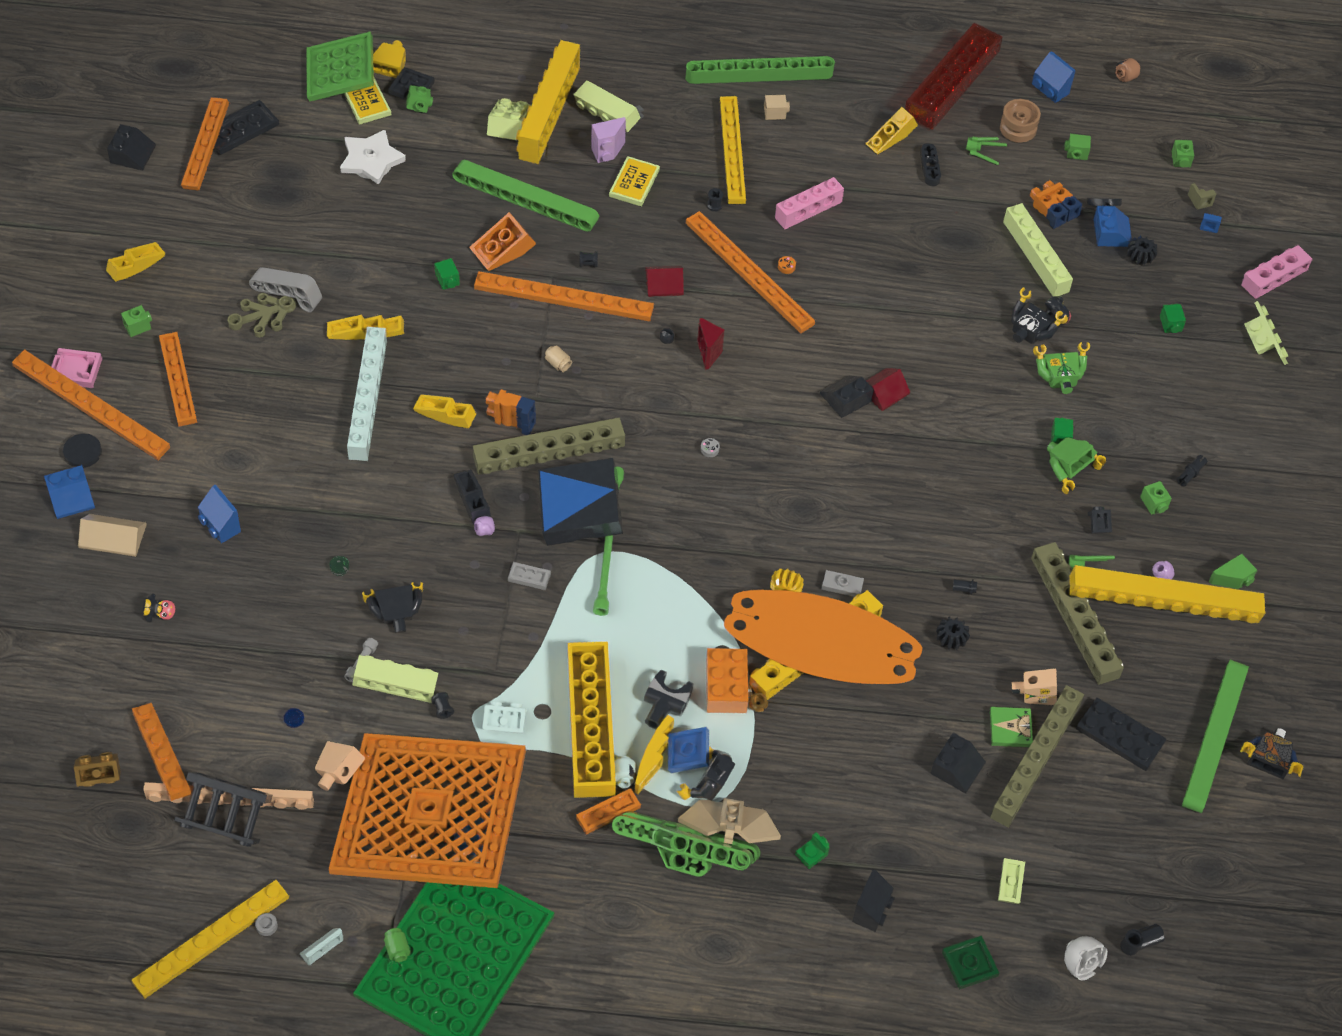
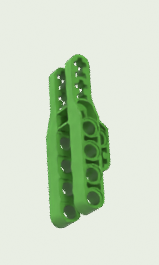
[612,811,760,876]

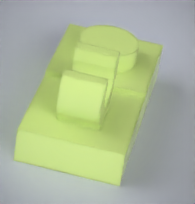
[998,858,1025,904]

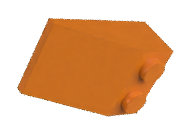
[469,212,536,271]

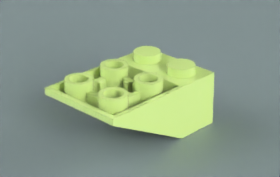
[487,98,532,140]

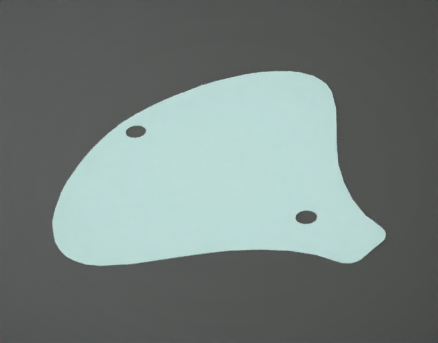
[472,551,755,807]

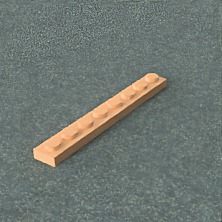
[144,783,314,810]

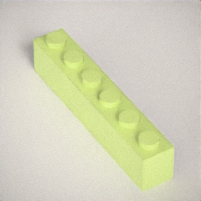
[1003,203,1073,296]

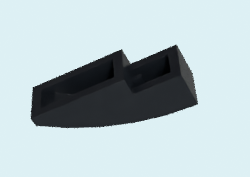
[453,469,491,524]

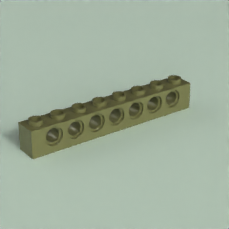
[473,418,625,475]
[1031,542,1124,685]
[991,685,1084,828]

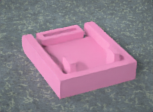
[51,348,102,388]

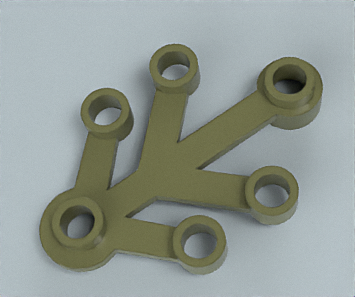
[227,293,296,337]

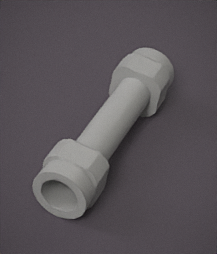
[344,638,378,683]

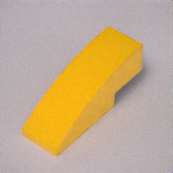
[106,242,165,282]
[413,395,476,428]

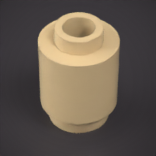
[545,345,572,372]

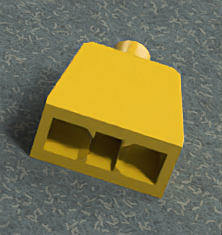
[373,40,406,78]

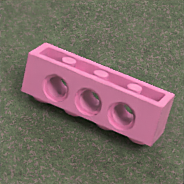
[775,177,844,229]
[1242,245,1312,299]

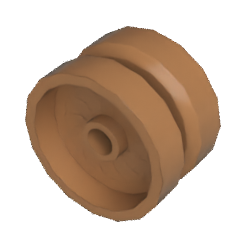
[1000,99,1041,143]

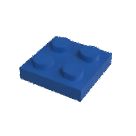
[668,727,709,773]

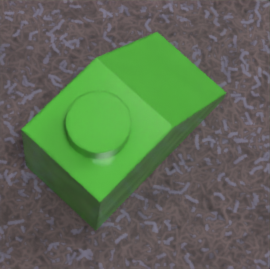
[1209,554,1257,589]

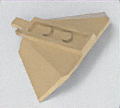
[678,798,781,844]

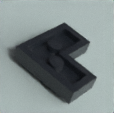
[389,67,435,99]

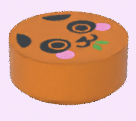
[778,256,796,274]

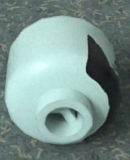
[614,756,637,788]

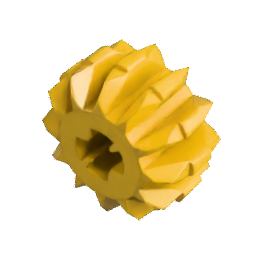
[770,569,804,592]

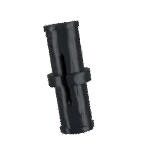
[1176,455,1208,487]

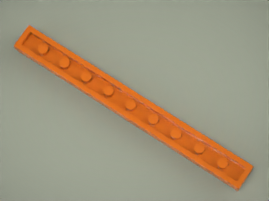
[686,211,815,333]
[474,271,654,321]
[12,350,170,460]

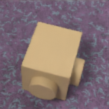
[764,95,790,120]

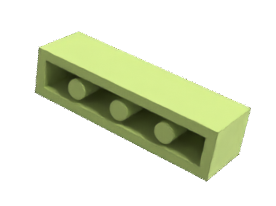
[574,80,640,132]
[352,655,438,703]

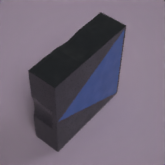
[538,458,623,546]

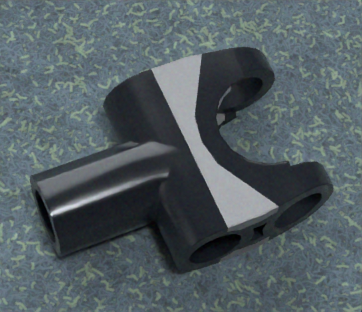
[644,670,694,730]

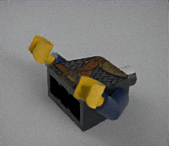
[1240,728,1303,780]

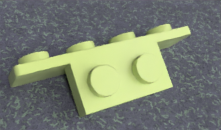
[1244,301,1288,365]

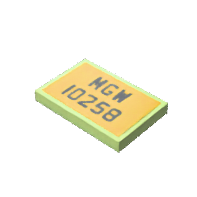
[344,78,391,124]
[609,156,660,207]

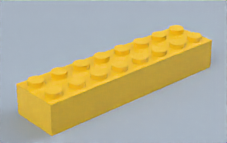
[516,40,580,164]
[568,641,616,798]

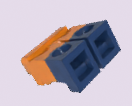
[1030,180,1082,229]
[486,389,536,435]

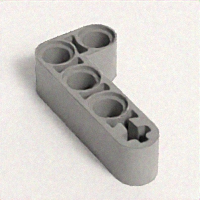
[249,267,322,312]

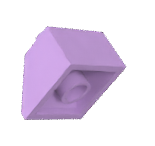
[591,117,626,163]

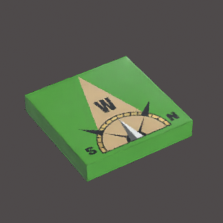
[990,707,1033,747]

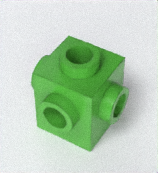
[407,85,433,113]

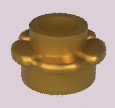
[748,693,768,712]

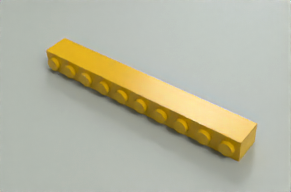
[1070,565,1265,623]

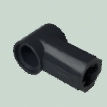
[1120,923,1165,956]

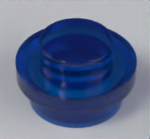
[284,708,305,728]

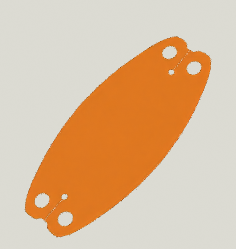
[724,590,922,684]

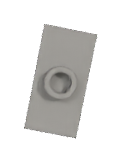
[508,562,551,590]
[822,570,864,597]

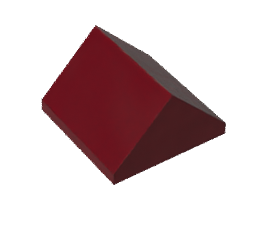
[645,265,684,297]
[697,318,725,370]
[866,368,910,411]

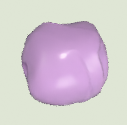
[474,516,495,536]
[1152,561,1174,580]

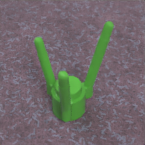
[966,137,1007,165]
[1068,555,1115,570]

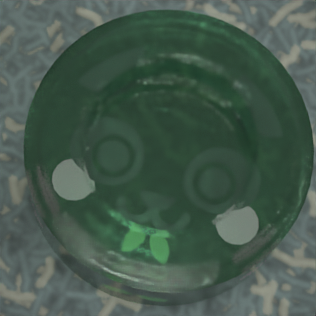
[329,556,349,576]

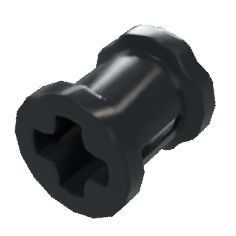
[707,188,724,212]
[580,251,598,267]
[431,692,454,719]

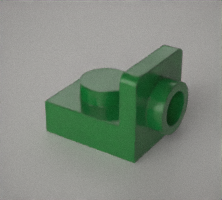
[795,832,829,869]

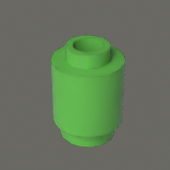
[384,928,411,962]

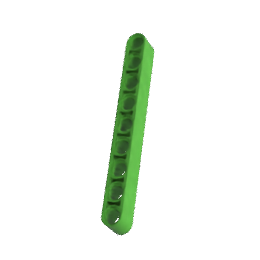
[686,56,835,84]
[452,160,599,232]
[1182,660,1249,813]

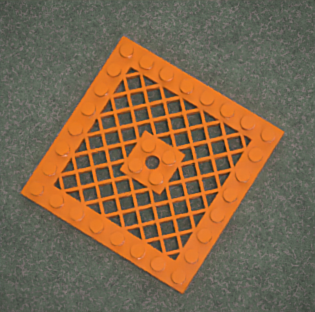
[328,733,526,888]

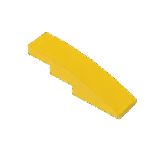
[327,315,404,340]
[635,715,674,795]

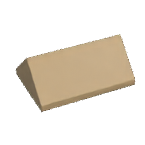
[78,514,147,557]

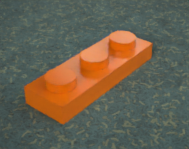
[576,788,641,835]

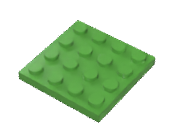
[307,32,374,102]

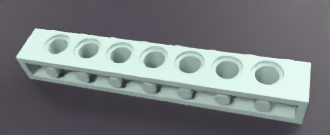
[347,327,387,461]

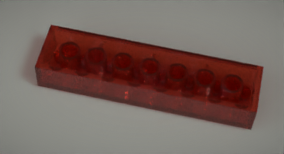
[905,23,1003,130]

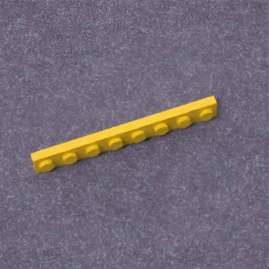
[720,96,746,204]
[132,880,289,999]

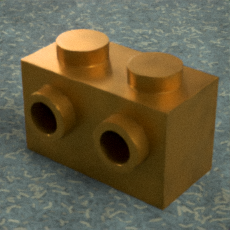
[74,752,121,787]

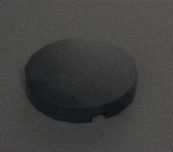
[1087,198,1122,206]
[63,434,102,468]

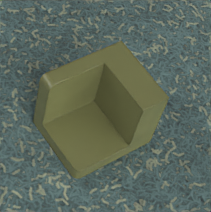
[1188,183,1216,210]

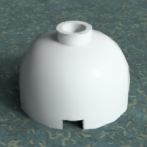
[1064,936,1108,980]

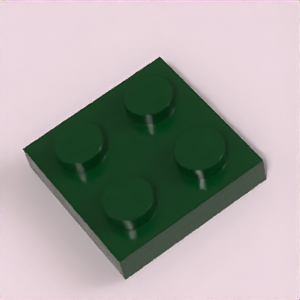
[942,935,999,990]

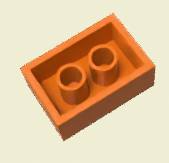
[706,648,748,713]

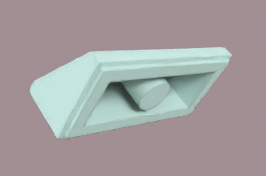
[300,928,343,965]

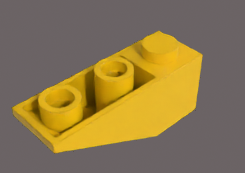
[866,107,918,155]

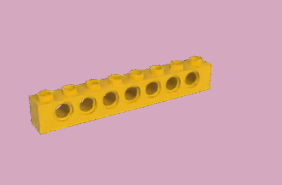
[749,590,883,700]

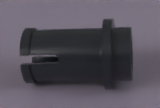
[953,579,977,595]

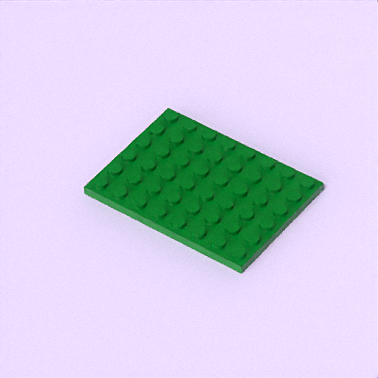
[353,855,555,1036]

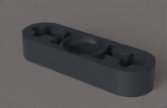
[920,143,941,186]

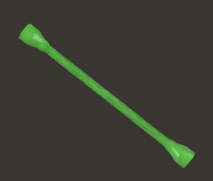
[593,467,624,616]

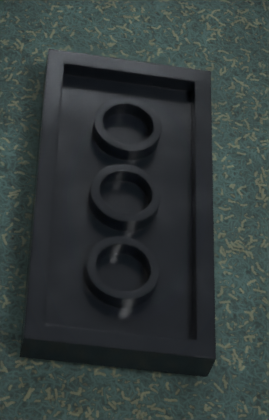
[214,100,279,155]
[1076,698,1167,771]

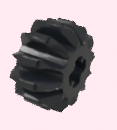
[1127,235,1157,266]
[936,616,970,650]

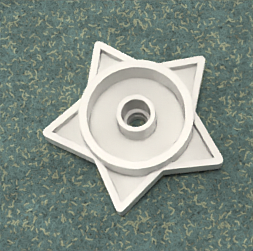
[340,130,406,184]

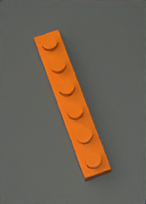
[181,97,229,190]
[159,332,197,427]
[132,703,191,801]

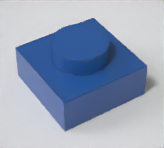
[1200,213,1222,233]

